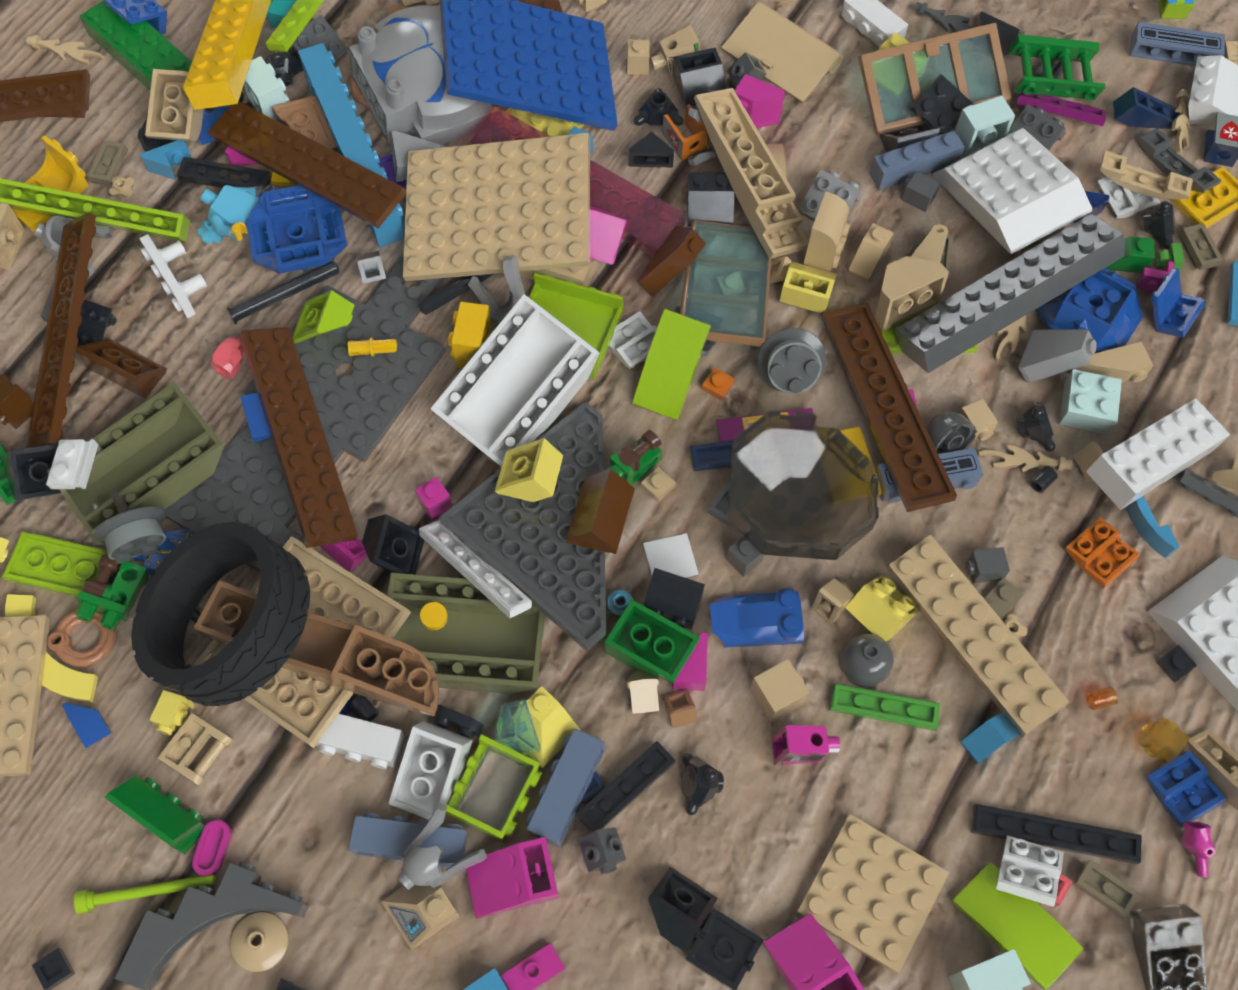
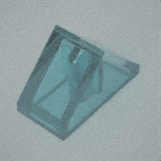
[494,699,541,755]

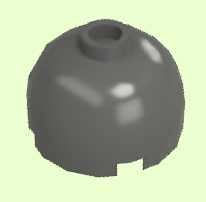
[927,412,977,454]
[840,633,894,688]

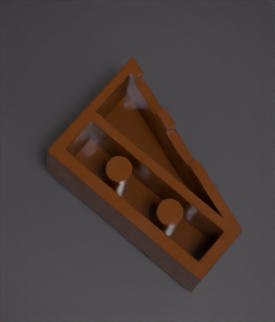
[0,374,34,429]

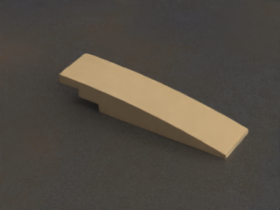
[694,88,809,259]

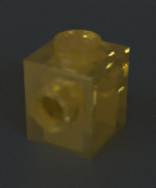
[1139,717,1190,764]

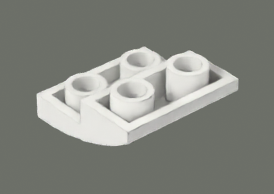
[996,836,1064,907]

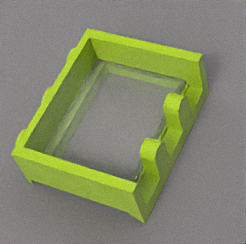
[445,734,543,843]

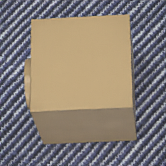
[750,659,810,723]

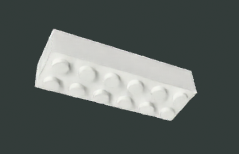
[1086,398,1230,510]

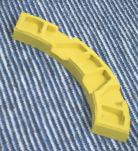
[5,594,98,703]

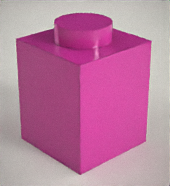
[415,477,453,520]

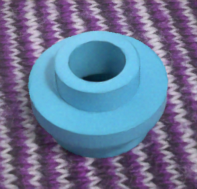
[608,590,633,616]

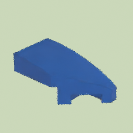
[62,702,112,748]

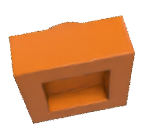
[701,367,735,401]

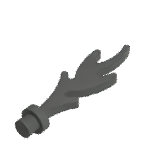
[914,2,986,41]

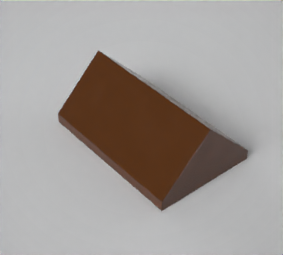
[75,338,167,399]
[566,468,635,554]

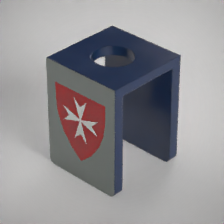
[1203,113,1238,167]

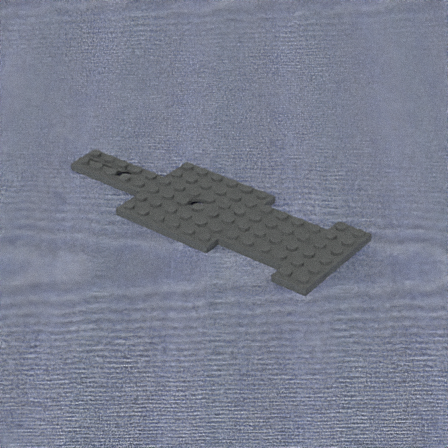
[165,256,446,572]

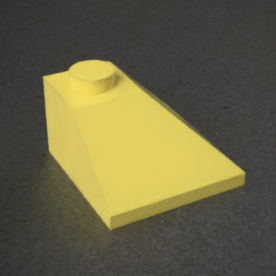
[505,686,581,769]

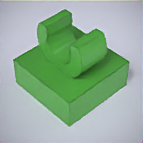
[1156,243,1184,272]

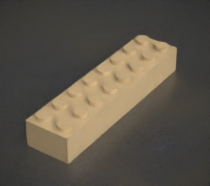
[889,534,1069,738]

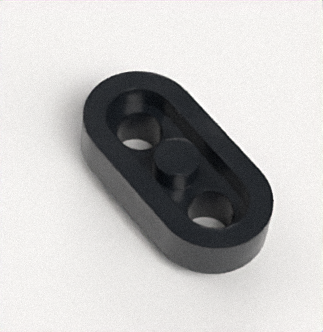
[432,705,484,739]

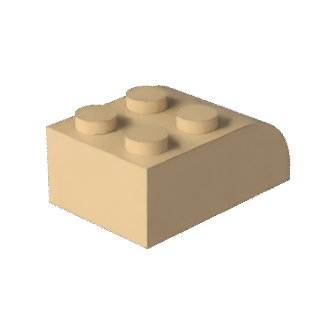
[145,69,204,142]
[804,192,851,272]

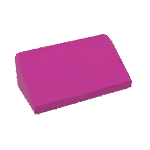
[320,538,367,572]

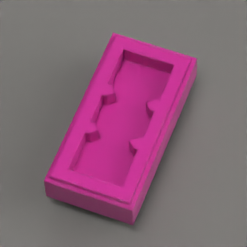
[501,943,566,990]

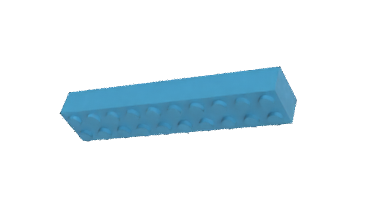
[298,43,405,248]

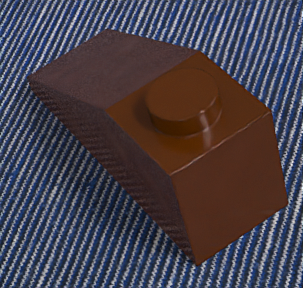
[637,226,706,296]

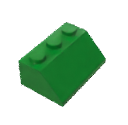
[104,776,205,855]

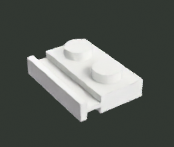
[46,439,98,489]

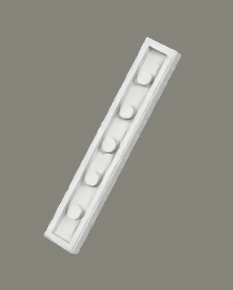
[419,520,532,618]

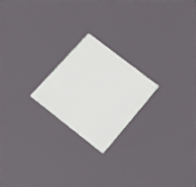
[643,533,699,578]

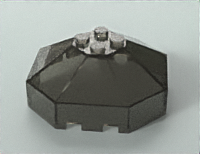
[727,410,879,560]

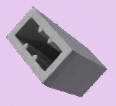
[390,131,446,182]
[1018,330,1097,382]

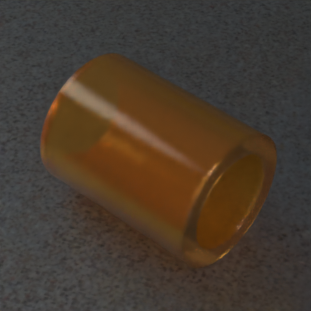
[1086,686,1118,711]

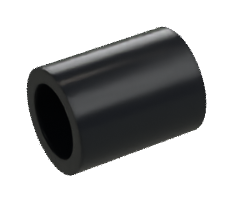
[1029,466,1058,493]
[349,695,379,722]

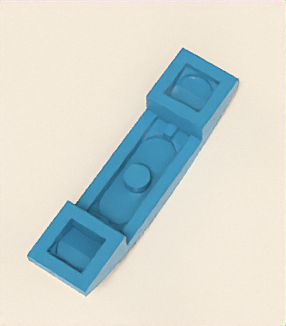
[1125,496,1179,558]

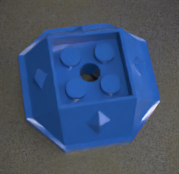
[246,185,348,274]
[1035,268,1143,353]

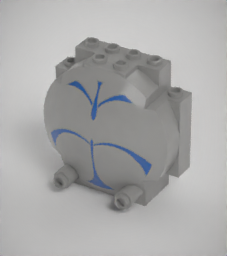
[349,5,497,145]

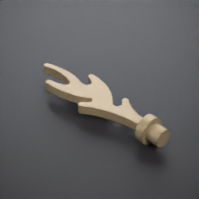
[26,35,106,65]
[1172,89,1191,154]
[995,315,1027,361]
[978,445,1073,473]

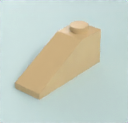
[1068,342,1154,383]
[1187,729,1238,811]

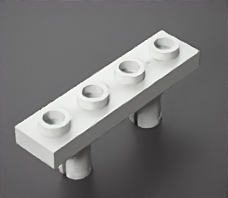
[139,234,207,318]

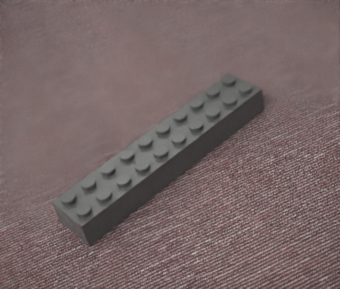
[896,214,1125,373]

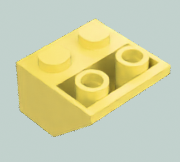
[780,261,837,314]
[845,575,920,642]

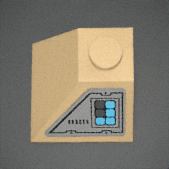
[381,885,460,950]

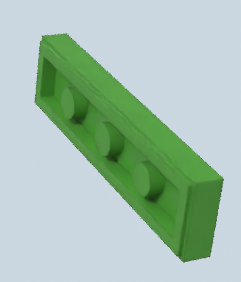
[830,683,940,731]

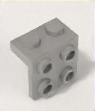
[800,169,863,219]

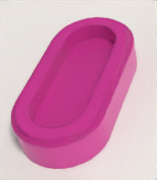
[192,819,232,876]

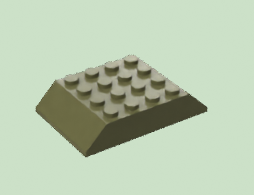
[47,382,225,536]
[387,573,545,694]

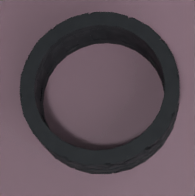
[131,521,310,706]

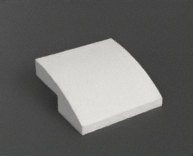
[1097,167,1160,219]
[609,311,657,369]

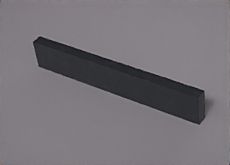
[971,804,1142,864]

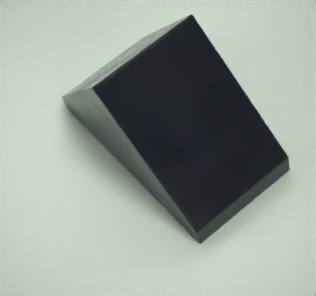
[628,131,674,168]

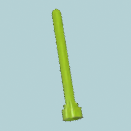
[74,874,216,914]

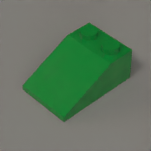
[604,600,701,683]

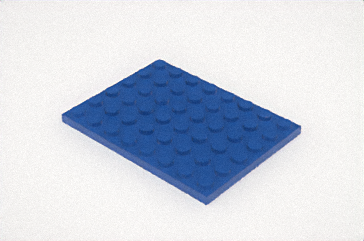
[440,0,618,131]

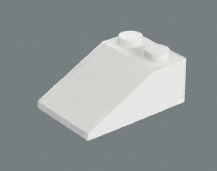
[388,721,473,820]

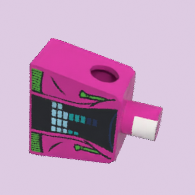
[771,725,840,765]

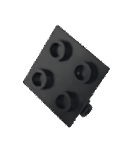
[77,299,117,347]

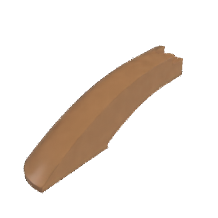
[194,580,439,716]

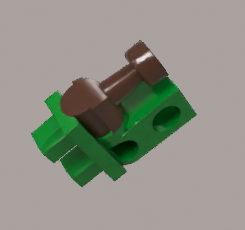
[607,430,662,487]
[76,555,149,631]

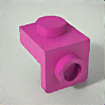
[1136,261,1174,292]

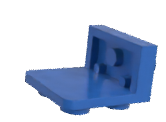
[104,0,167,35]
[1151,268,1205,338]

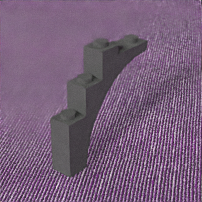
[115,861,308,990]

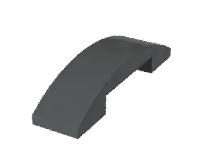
[1139,128,1221,193]

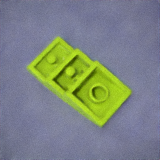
[632,309,711,421]
[953,862,1083,990]

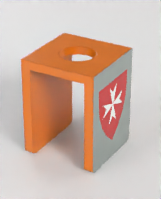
[662,104,708,161]

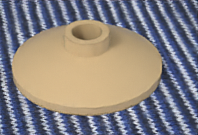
[230,912,289,972]

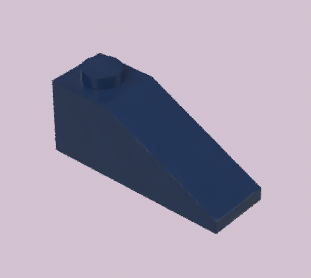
[1113,87,1180,129]

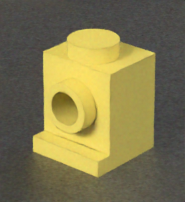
[150,690,195,736]

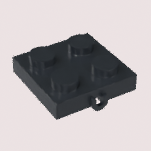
[911,74,973,135]
[685,908,764,990]

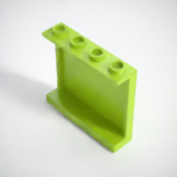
[529,273,624,380]

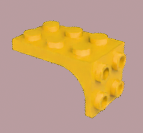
[11,135,89,232]

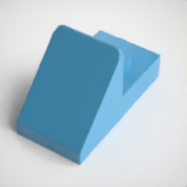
[140,140,192,180]

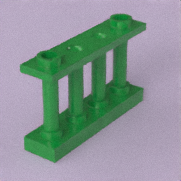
[1008,34,1106,100]

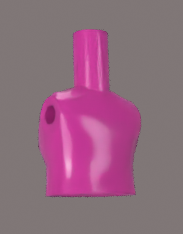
[1181,822,1215,877]

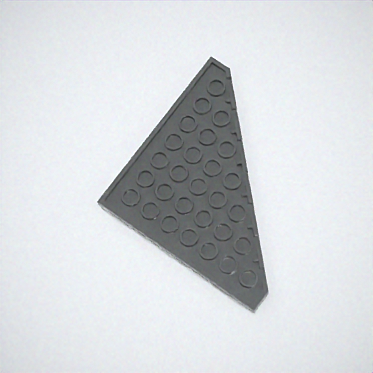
[440,402,606,651]

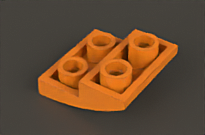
[1065,517,1140,588]

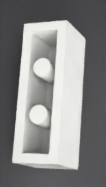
[841,0,908,47]
[316,714,405,769]

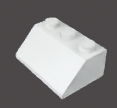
[1188,55,1238,125]

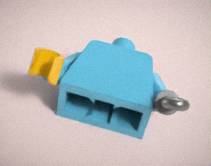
[200,184,276,242]

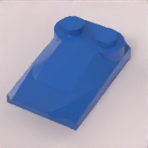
[709,588,804,648]

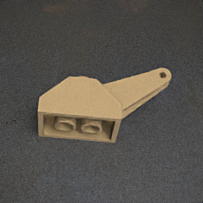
[875,224,949,331]

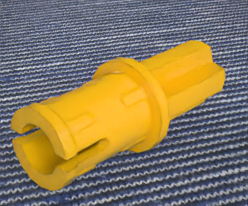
[348,337,398,357]

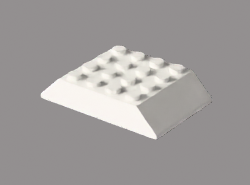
[933,128,1092,254]
[431,294,599,467]
[1148,555,1238,712]

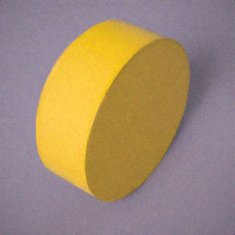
[420,602,448,630]

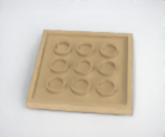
[796,814,949,974]

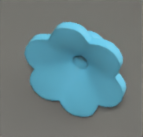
[197,220,223,244]

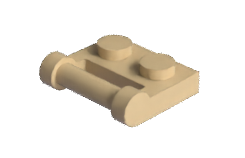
[157,713,233,786]

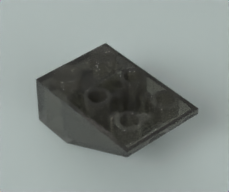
[1130,904,1207,990]

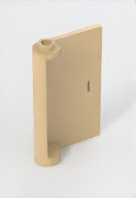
[721,2,843,103]

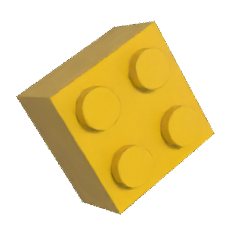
[448,302,493,368]

